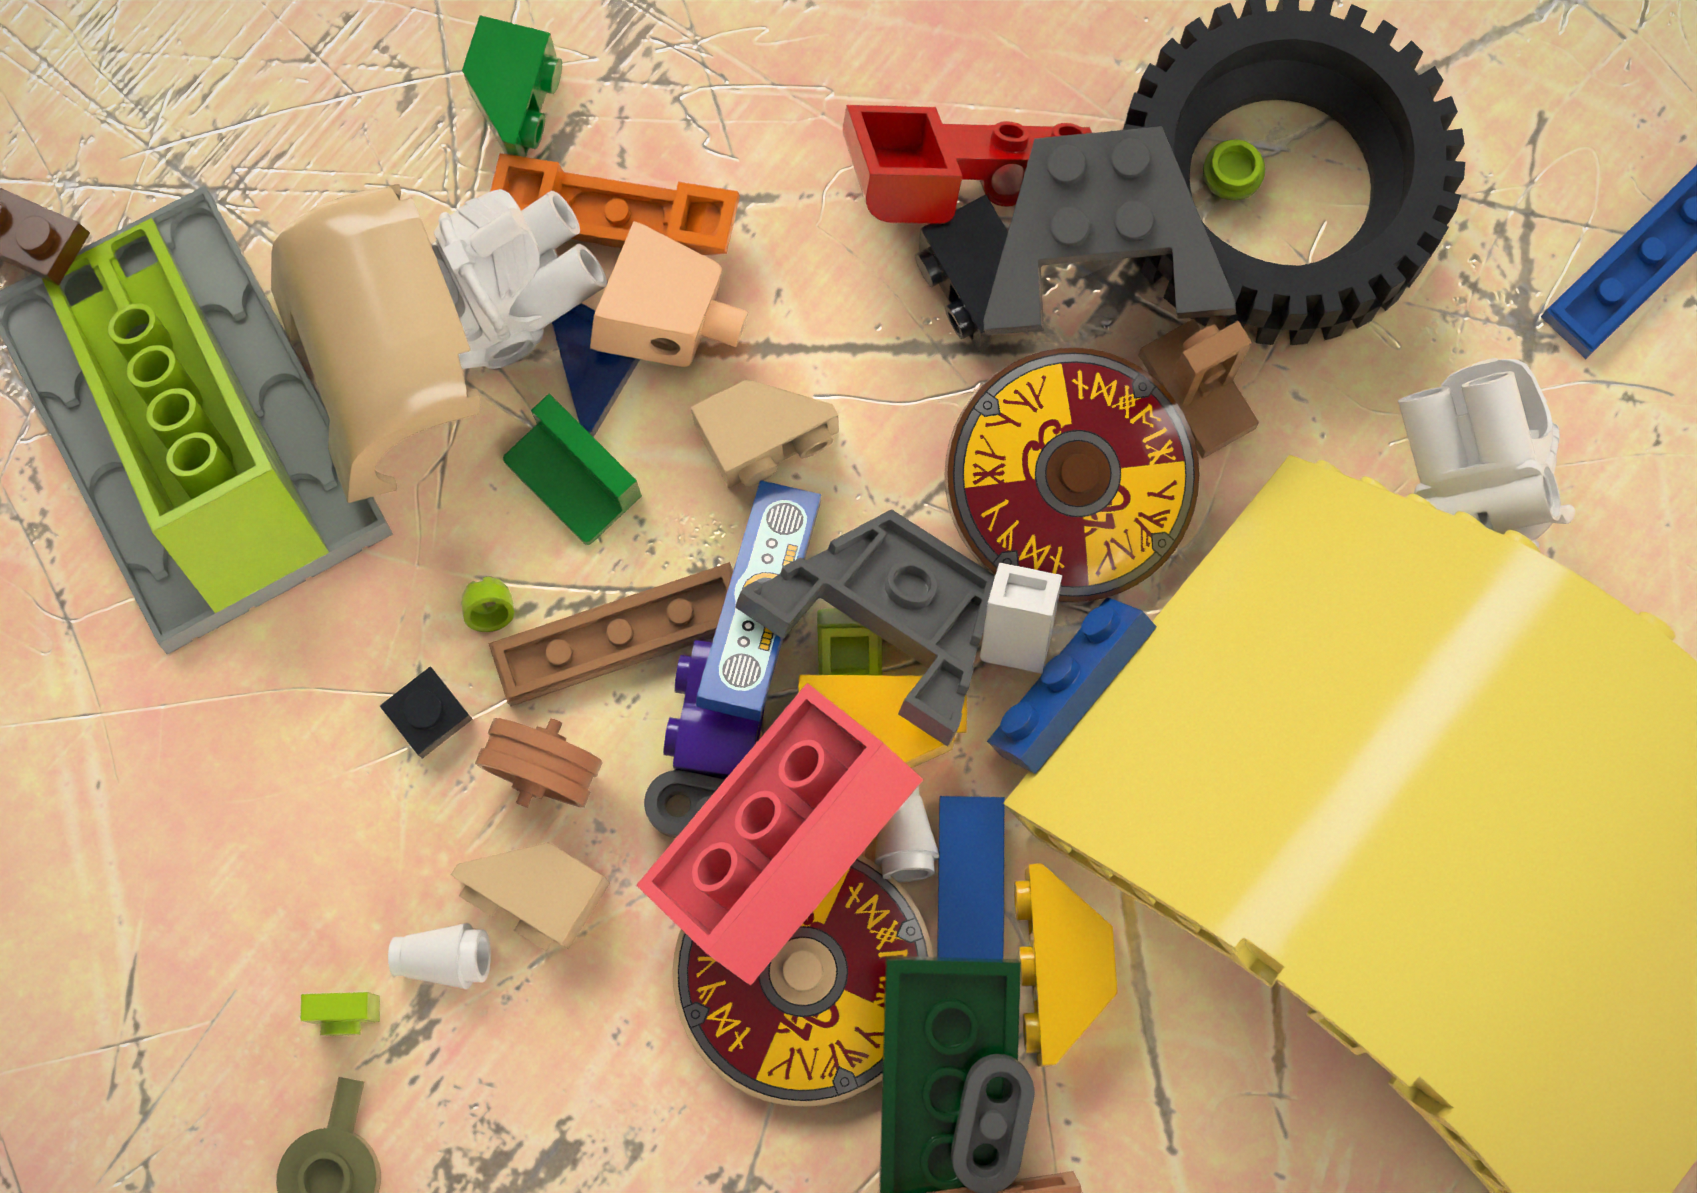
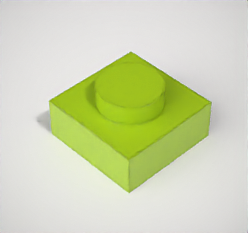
[301,992,380,1036]

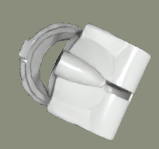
[431,189,607,369]
[1398,358,1575,549]

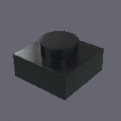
[380,666,473,759]

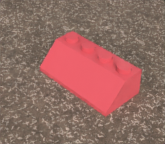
[636,683,923,986]

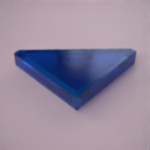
[552,303,640,437]

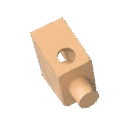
[590,221,748,367]

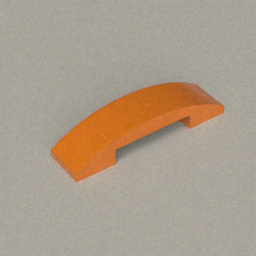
[490,153,740,255]

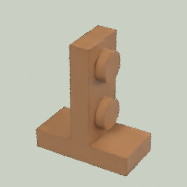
[1138,319,1259,459]

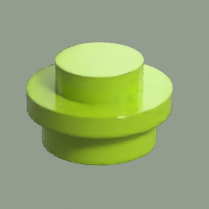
[1203,139,1265,201]

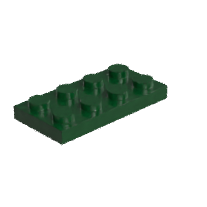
[879,956,1021,1193]

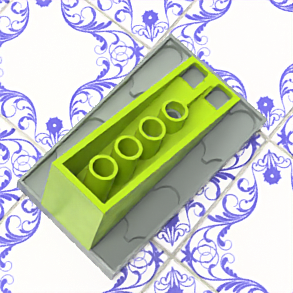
[0,185,393,655]

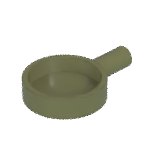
[276,1077,381,1193]

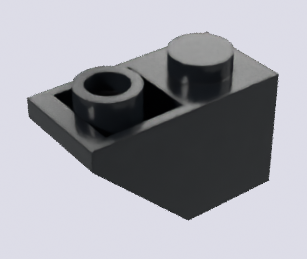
[915,194,1008,353]

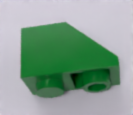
[462,15,563,157]

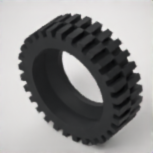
[1123,0,1465,345]

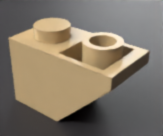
[690,379,839,488]
[450,842,610,951]

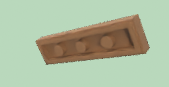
[488,562,733,707]

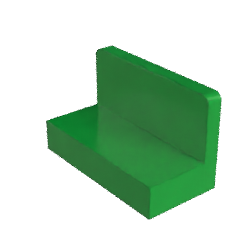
[503,393,642,545]

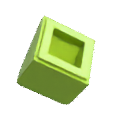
[817,608,882,676]

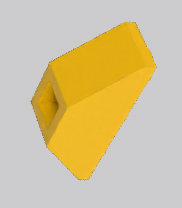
[1014,863,1118,1067]

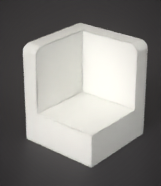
[980,563,1062,674]

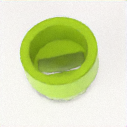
[461,576,515,632]

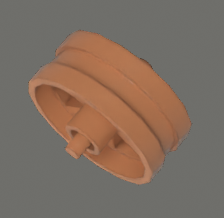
[475,718,603,808]

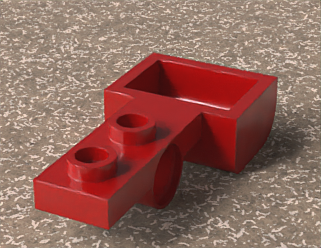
[843,105,1092,223]

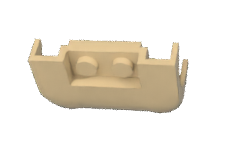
[271,184,480,503]

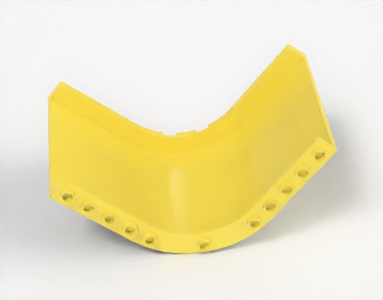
[1003,455,1697,1193]

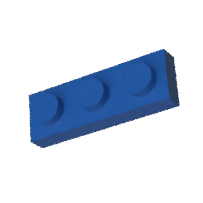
[987,597,1157,774]

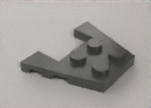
[983,126,1236,335]
[735,509,995,747]

